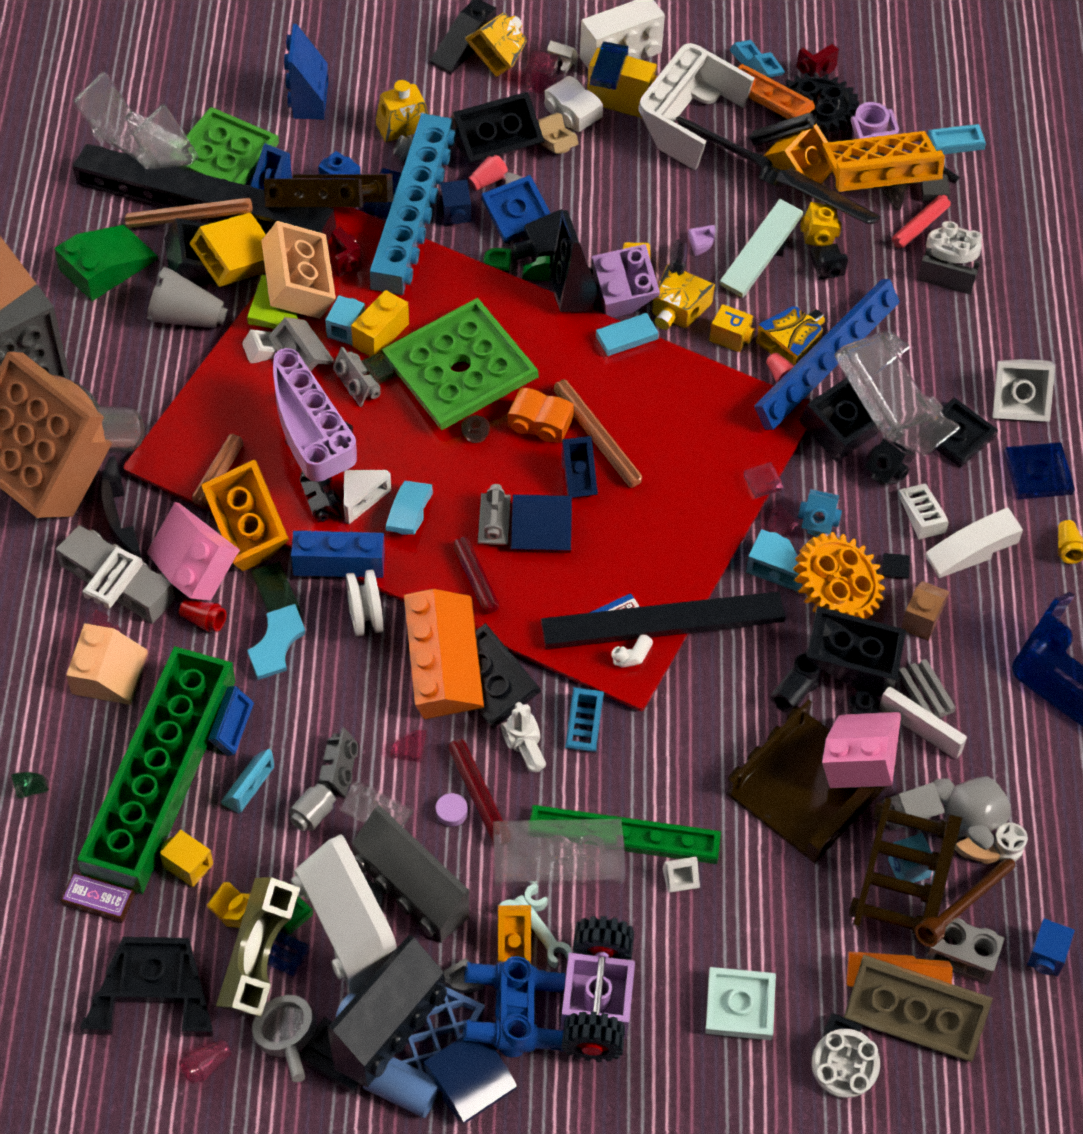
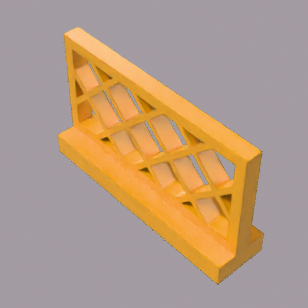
[822,131,945,192]

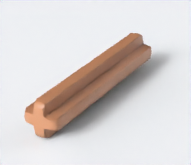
[192,434,243,507]

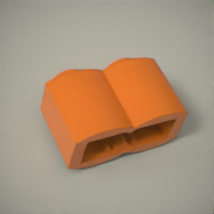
[508,388,574,443]

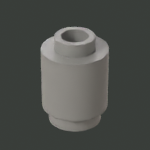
[289,784,336,831]

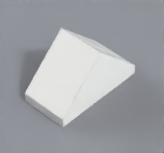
[344,470,391,524]

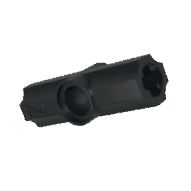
[771,649,825,713]

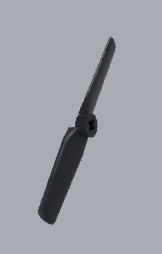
[676,116,881,224]

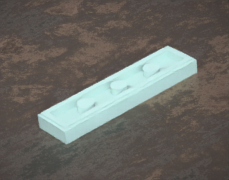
[720,199,803,298]

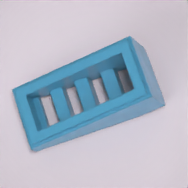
[565,687,604,753]

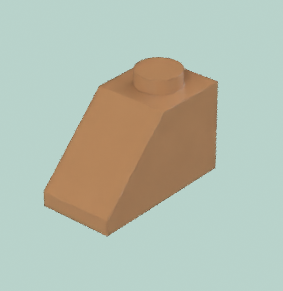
[901,581,950,641]

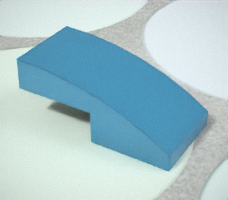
[729,40,785,78]

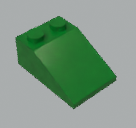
[54,225,158,301]

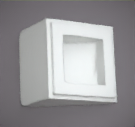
[242,330,278,363]

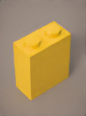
[587,48,658,118]
[189,213,266,287]

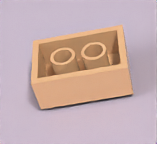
[261,221,336,319]

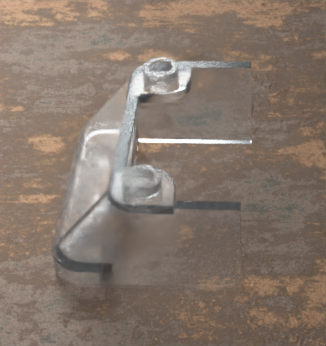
[73,72,199,169]
[834,331,960,456]

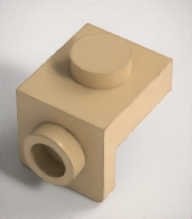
[538,112,579,154]

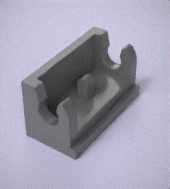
[918,247,980,295]

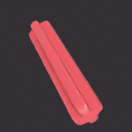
[892,195,951,249]

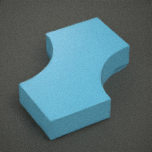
[247,604,305,680]

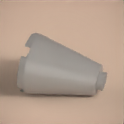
[146,267,228,328]

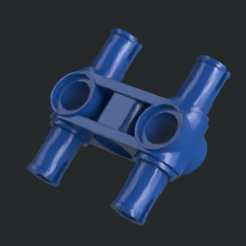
[463,956,566,1058]

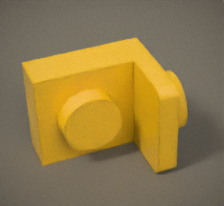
[207,882,250,928]

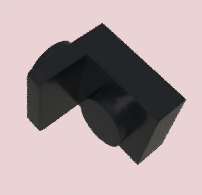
[810,244,848,279]

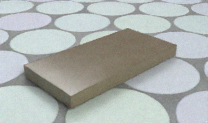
[844,954,993,1062]

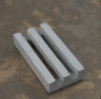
[898,659,956,718]

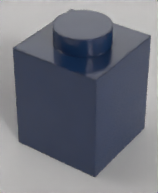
[440,180,471,225]

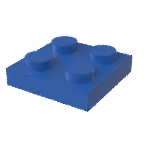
[481,175,551,243]

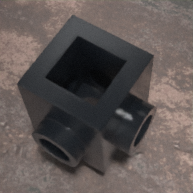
[865,438,916,485]

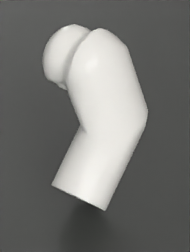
[611,635,653,668]

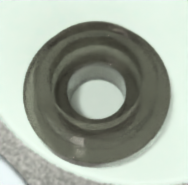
[461,415,490,443]

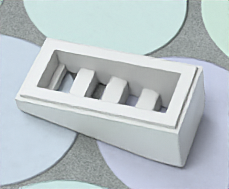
[898,483,949,540]

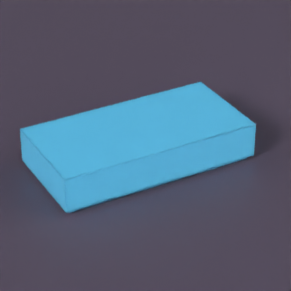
[927,124,986,154]
[596,313,659,356]

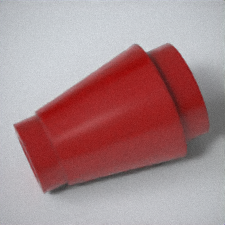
[179,600,227,632]

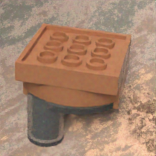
[0,352,145,518]

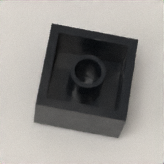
[799,376,887,462]

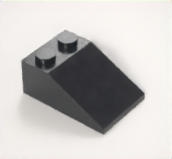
[549,210,599,312]
[164,218,259,286]
[806,606,906,697]

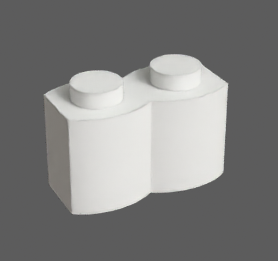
[544,76,603,132]

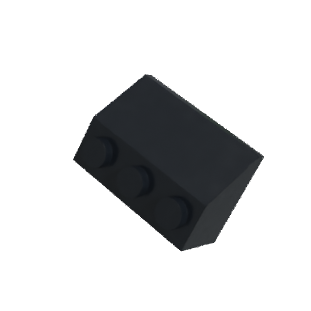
[450,91,544,164]

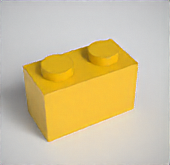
[351,290,409,359]

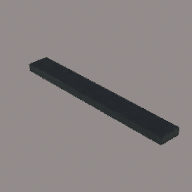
[541,591,786,650]

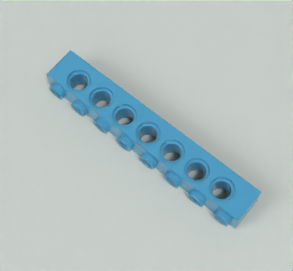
[370,113,457,295]

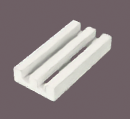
[83,547,143,609]

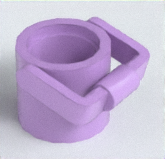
[851,102,899,149]

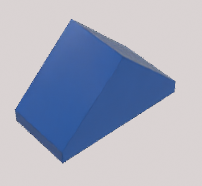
[251,143,292,190]

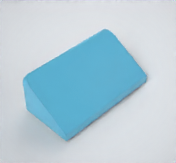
[221,749,275,814]

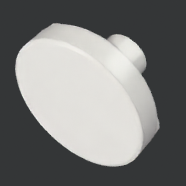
[926,221,982,263]
[812,1029,880,1098]

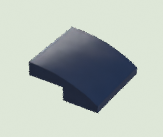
[511,494,572,553]
[423,1036,517,1125]

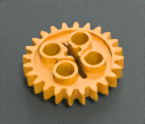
[793,532,885,619]

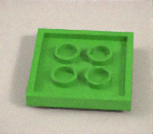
[167,107,279,185]

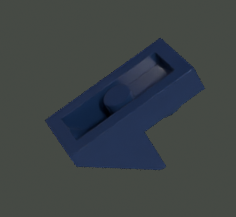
[562,436,598,497]

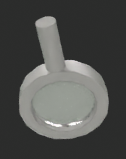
[252,995,316,1082]

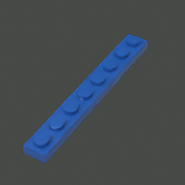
[754,279,900,430]

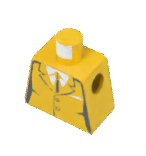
[465,13,527,77]
[376,80,428,142]
[652,264,715,330]

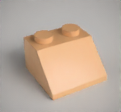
[66,623,148,705]

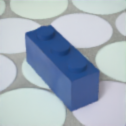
[291,531,385,578]

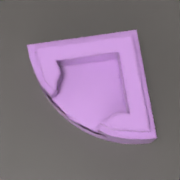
[688,225,715,256]

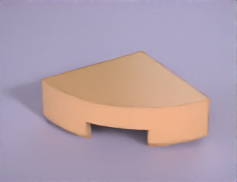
[955,837,1000,864]

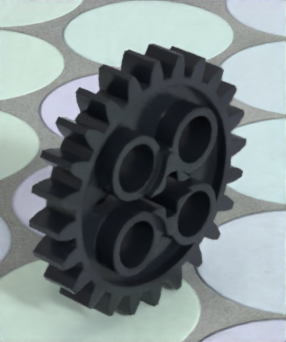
[775,72,859,138]

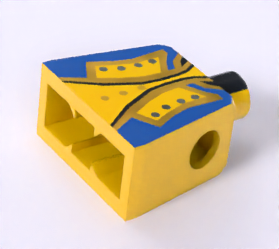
[756,306,825,365]

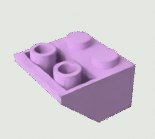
[592,244,660,318]

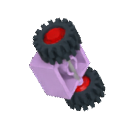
[560,916,635,1062]

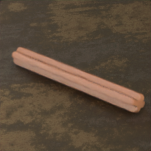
[125,198,253,228]
[554,379,642,488]

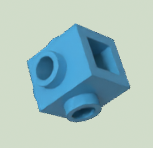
[798,489,842,536]

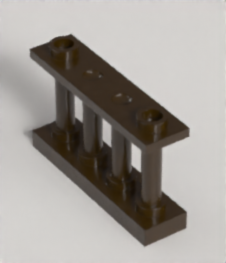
[264,174,393,207]
[848,797,962,943]

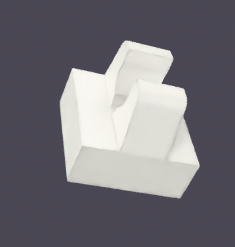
[547,40,578,73]

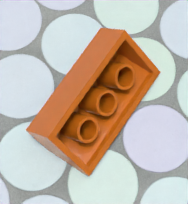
[404,589,484,719]

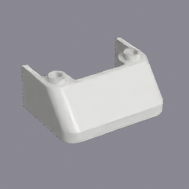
[638,43,755,170]
[291,834,397,994]

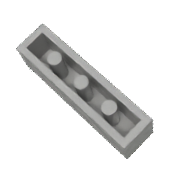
[56,525,175,624]

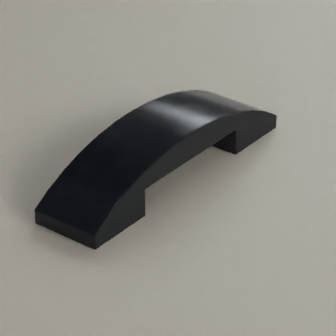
[101,456,141,558]

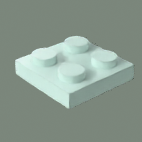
[705,967,776,1040]

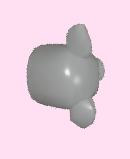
[934,776,1011,850]

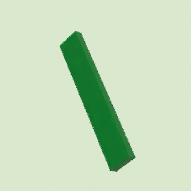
[528,805,721,864]

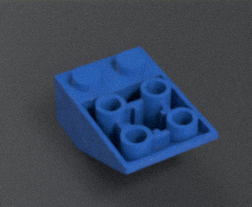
[284,24,329,120]

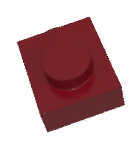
[796,44,839,77]
[331,227,361,277]

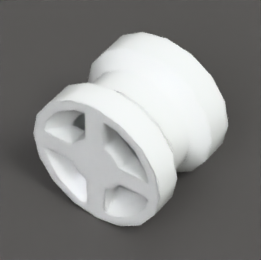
[993,823,1028,861]

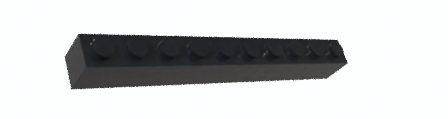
[73,144,336,243]

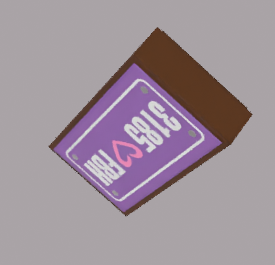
[61,872,135,923]

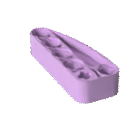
[273,348,357,482]

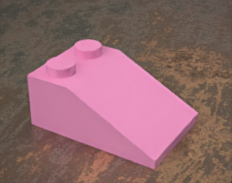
[147,502,240,601]
[822,712,901,788]

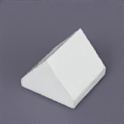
[662,857,700,893]

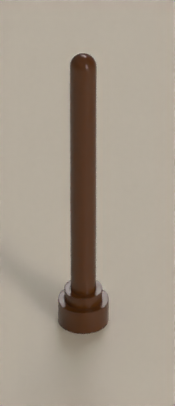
[915,858,1015,947]

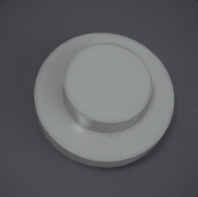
[393,135,413,161]

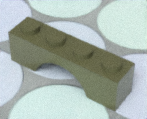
[216,877,300,1017]

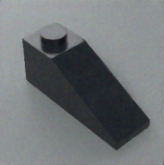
[430,0,496,75]

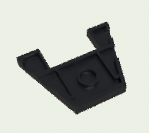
[80,936,213,1037]

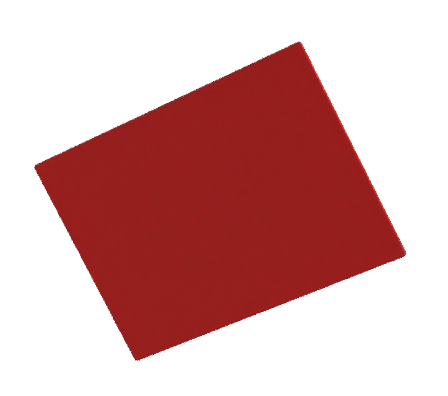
[124,207,811,711]

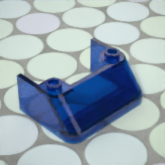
[1012,592,1083,727]

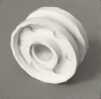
[346,569,384,637]

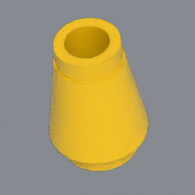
[1058,520,1083,564]

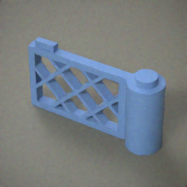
[363,987,485,1118]

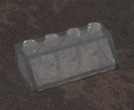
[493,819,625,886]

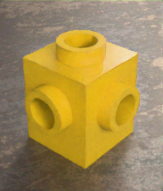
[800,202,842,246]

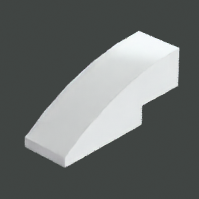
[925,508,1023,578]

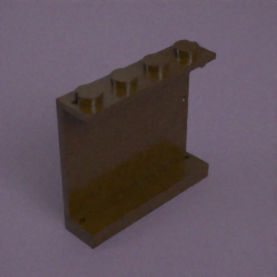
[727,699,897,864]

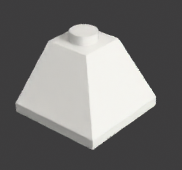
[992,359,1055,422]

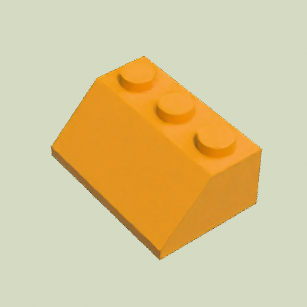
[201,459,289,571]

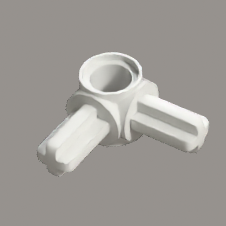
[501,702,546,773]

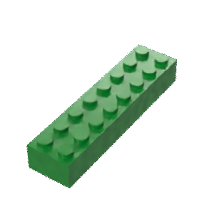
[77,646,235,895]

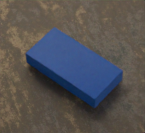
[208,686,254,756]

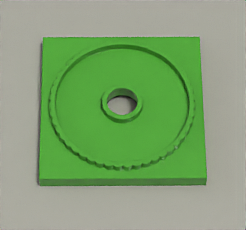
[382,298,539,431]

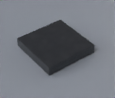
[917,397,998,468]

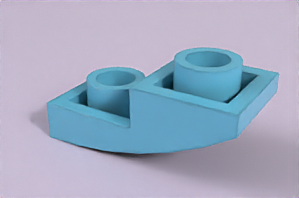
[386,481,433,535]

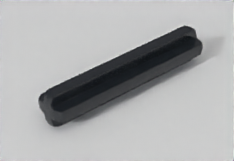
[749,113,816,146]
[669,239,688,276]

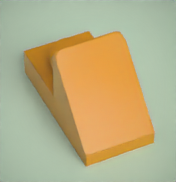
[498,905,531,964]

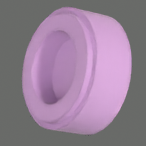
[436,793,468,827]

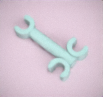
[500,884,572,969]

